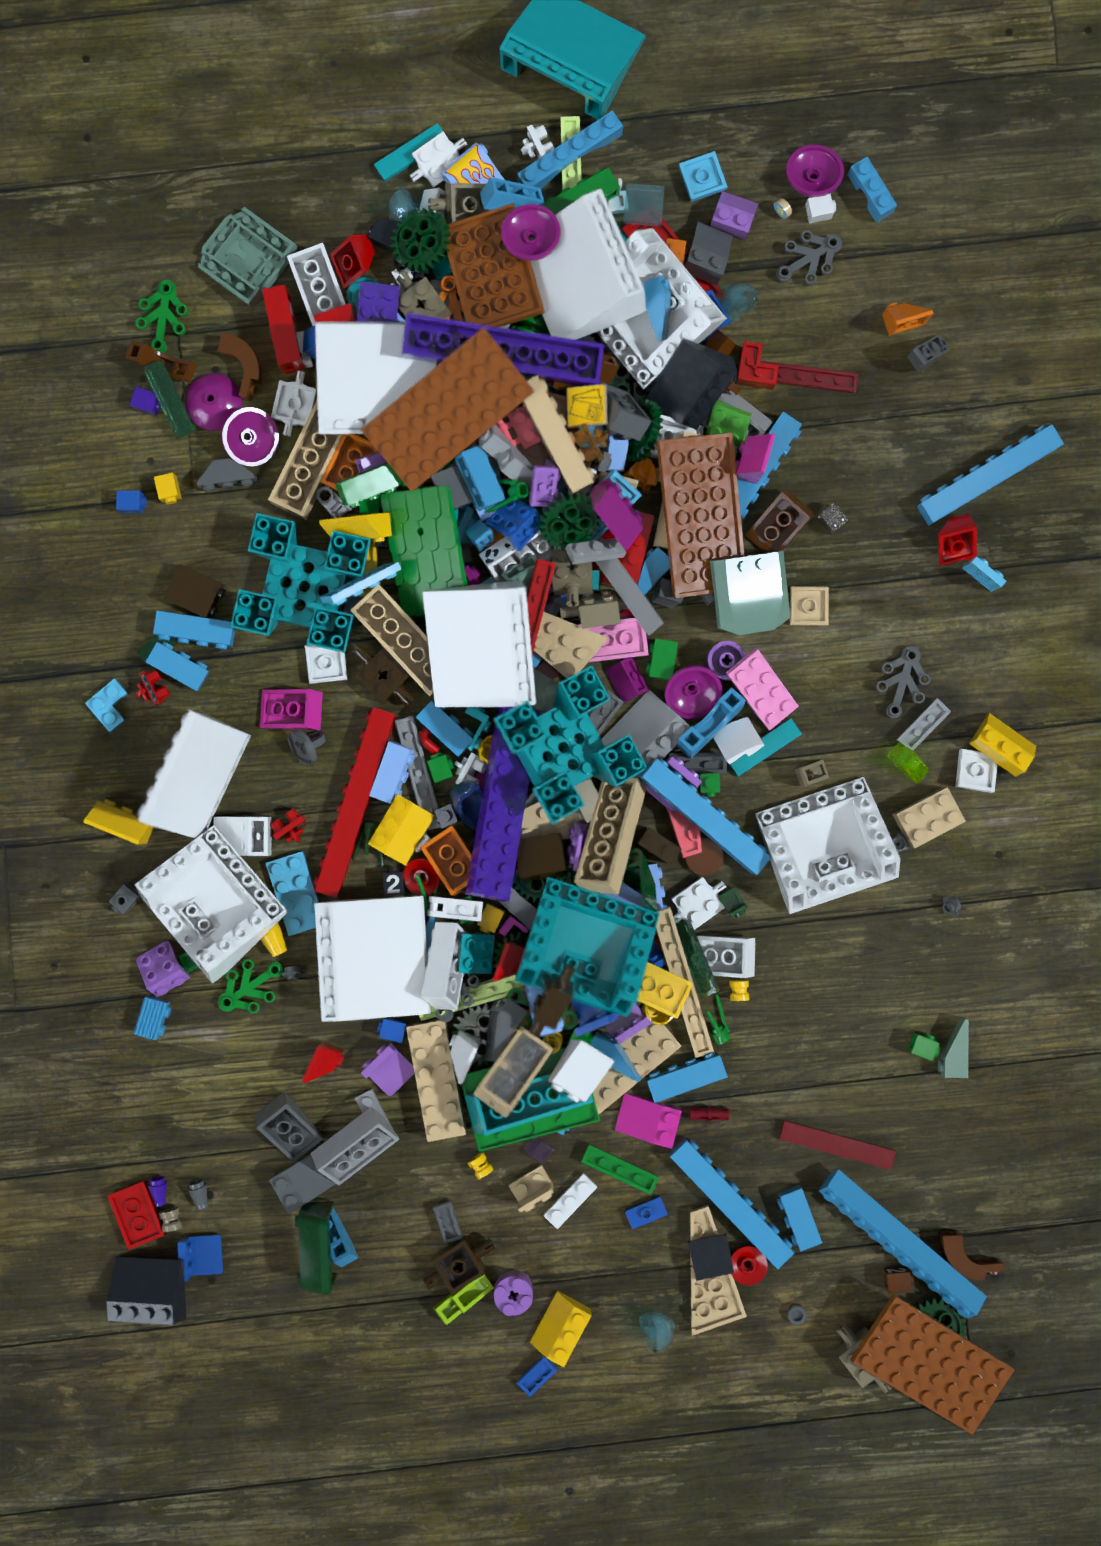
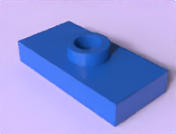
[625,1196,668,1230]
[516,1355,558,1397]

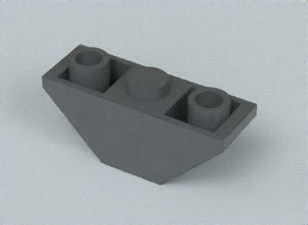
[907,335,950,372]
[197,458,258,492]

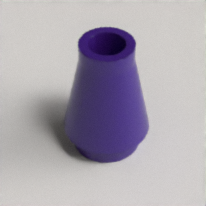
[148,1176,167,1207]

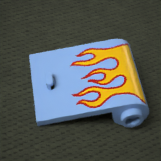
[441,142,504,206]

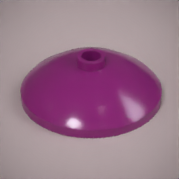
[786,145,844,197]
[502,204,561,261]
[185,373,242,431]
[222,407,279,466]
[664,665,722,719]

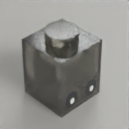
[817,503,849,535]

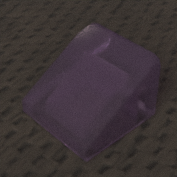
[525,1137,554,1164]

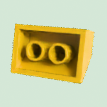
[319,513,392,542]
[969,713,1036,777]
[368,794,435,866]
[84,799,154,845]
[530,1291,592,1367]

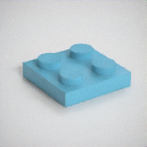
[678,151,727,202]
[962,556,1006,592]

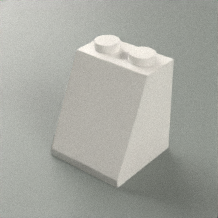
[548,1040,614,1103]

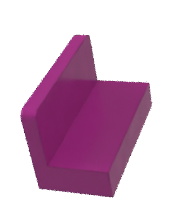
[606,657,649,703]
[499,914,529,936]

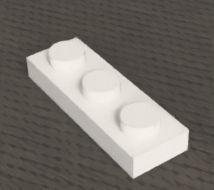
[544,1172,597,1229]

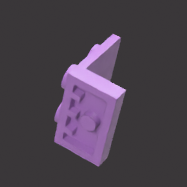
[529,458,560,507]
[566,821,591,871]
[604,1004,652,1045]

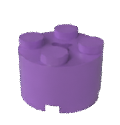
[706,641,746,681]
[494,1270,533,1316]

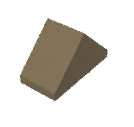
[795,760,829,787]

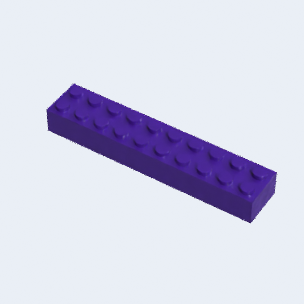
[401,313,604,386]
[466,707,541,902]

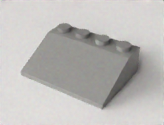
[601,690,690,781]

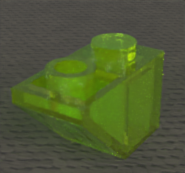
[887,742,929,784]

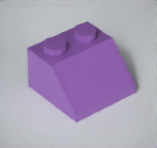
[710,191,758,240]

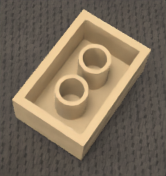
[892,787,966,849]

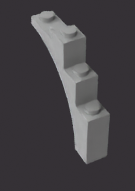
[478,424,534,494]

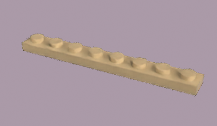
[656,906,714,1058]

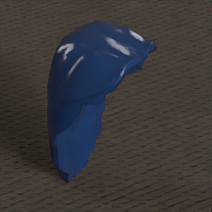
[450,780,483,830]

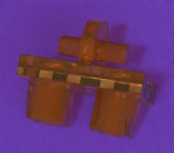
[573,422,609,462]

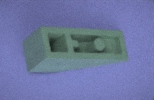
[938,1017,969,1078]

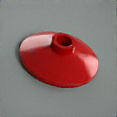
[403,858,440,896]
[731,1246,768,1285]

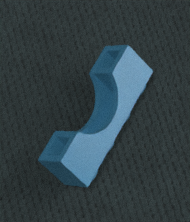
[677,688,746,759]

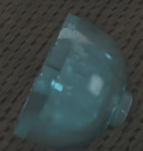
[388,187,421,223]
[720,282,759,322]
[639,1311,675,1353]

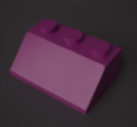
[590,477,643,551]

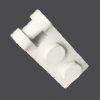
[427,896,483,921]

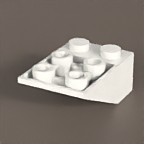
[214,817,272,856]

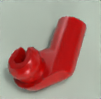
[418,727,440,755]

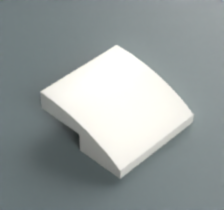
[713,717,765,764]

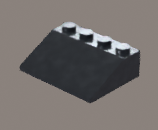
[645,338,737,430]
[107,1256,187,1325]

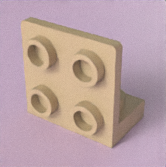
[508,1164,553,1212]

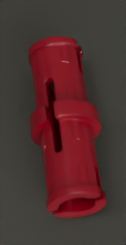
[689,1106,729,1122]

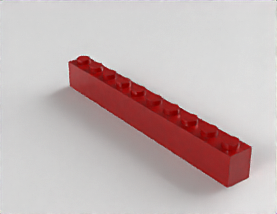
[313,707,397,898]

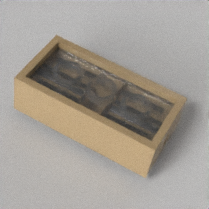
[474,1026,554,1118]

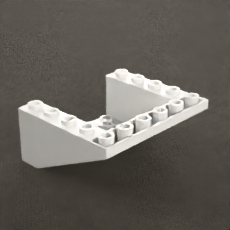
[528,189,646,340]
[597,228,727,389]
[315,322,436,434]
[422,580,536,707]
[138,710,251,838]
[755,777,900,914]
[135,825,287,984]
[315,896,431,1021]

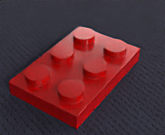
[107,1180,166,1250]

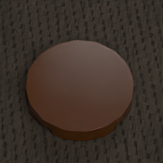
[685,838,724,876]

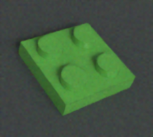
[706,400,752,450]

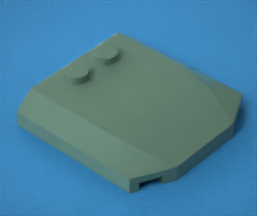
[198,207,297,307]
[710,551,790,635]

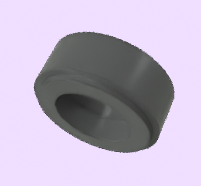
[786,1304,807,1325]

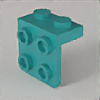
[465,707,492,751]
[457,932,495,974]

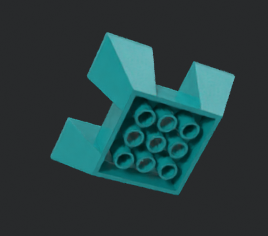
[230,513,371,653]
[494,665,648,824]

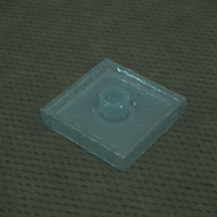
[623,183,665,226]

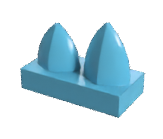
[458,506,480,546]

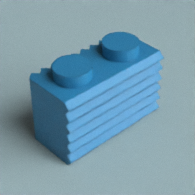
[133,995,172,1040]

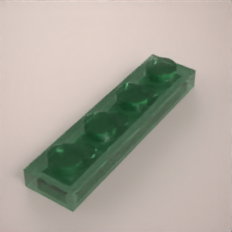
[143,360,196,440]
[676,919,720,999]

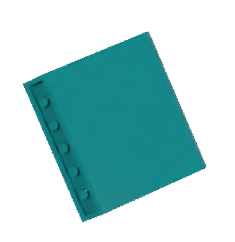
[499,0,646,120]
[515,877,660,1017]

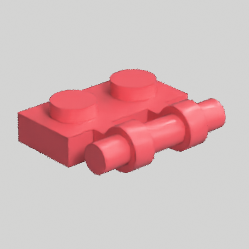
[496,405,542,450]

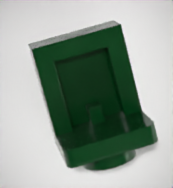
[718,886,748,918]

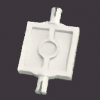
[410,132,467,188]
[271,371,317,436]
[671,876,726,930]

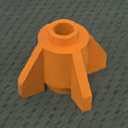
[623,457,658,493]

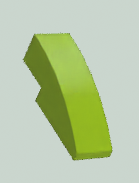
[433,1275,494,1325]

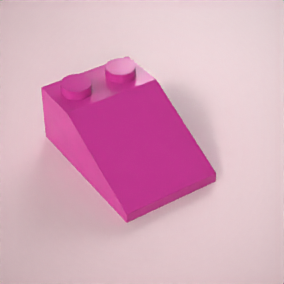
[735,434,775,484]
[260,689,323,730]
[615,1093,682,1149]

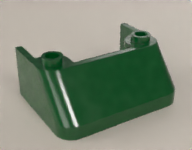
[571,848,657,912]
[295,1201,337,1295]

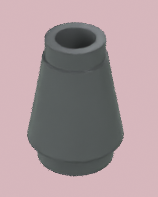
[187,1179,208,1210]

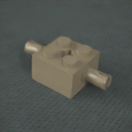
[428,183,489,224]
[397,272,452,319]
[552,546,593,607]
[560,589,629,629]
[835,1322,892,1393]

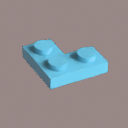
[85,679,128,733]

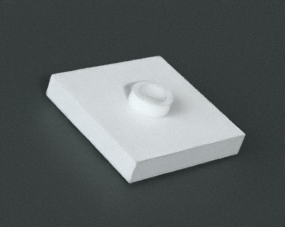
[305,645,348,684]
[955,749,997,793]

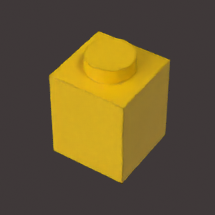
[154,473,182,504]
[477,903,505,934]

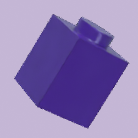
[130,387,163,416]

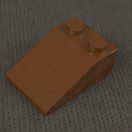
[745,489,815,553]

